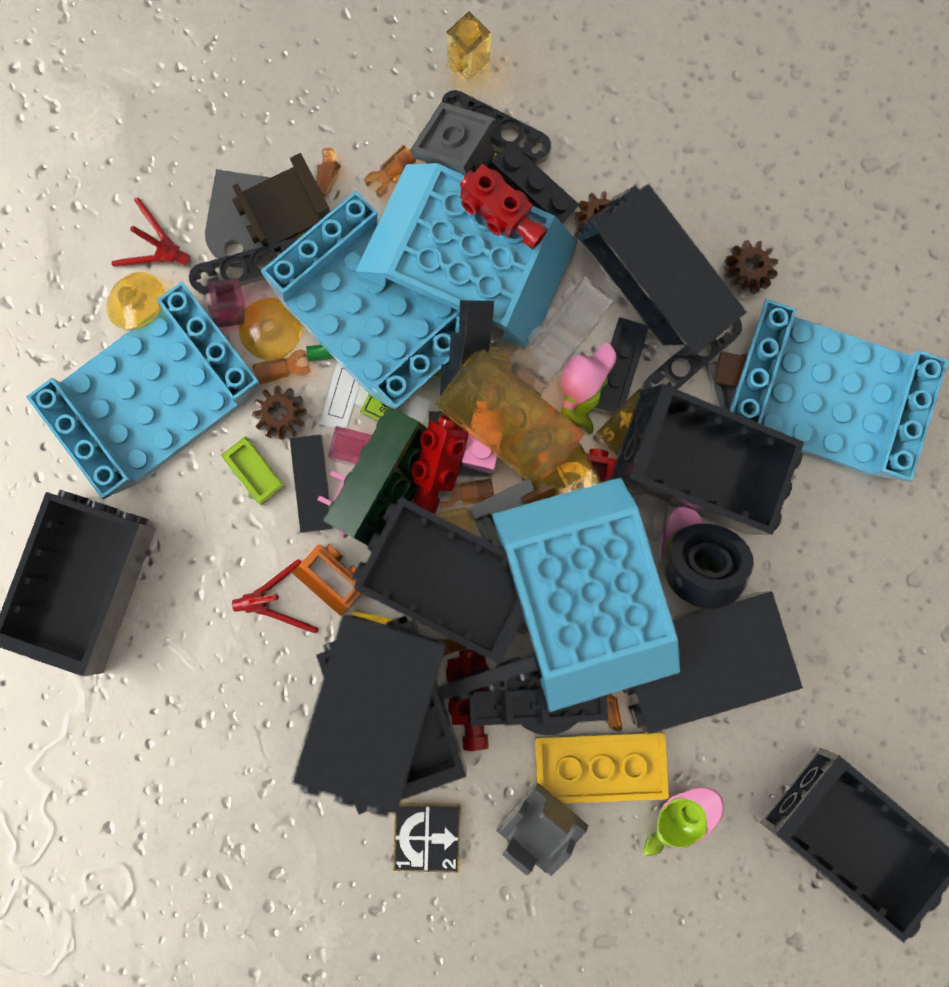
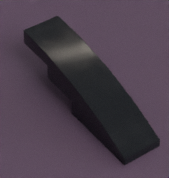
[439,300,494,428]
[467,688,608,726]

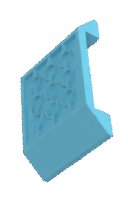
[355,163,578,352]
[261,191,460,410]
[26,281,260,499]
[730,299,949,482]
[492,478,680,712]

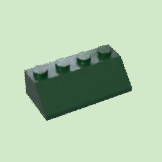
[323,406,427,546]

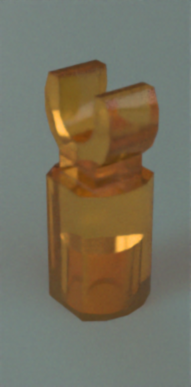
[364,145,417,198]
[253,349,311,385]
[440,478,494,508]

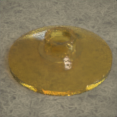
[106,272,164,330]
[239,298,302,360]

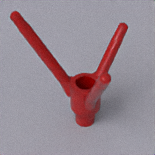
[111,197,190,267]
[232,559,318,633]

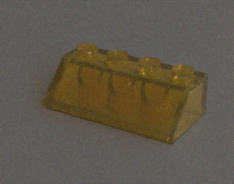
[434,349,585,486]

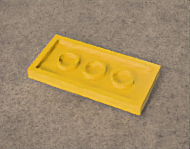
[535,732,669,804]

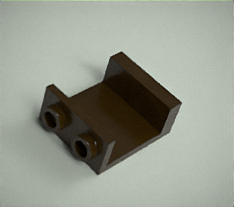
[232,153,330,246]

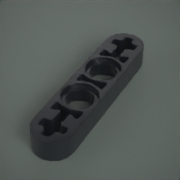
[441,90,551,164]
[189,238,298,295]
[641,319,742,390]

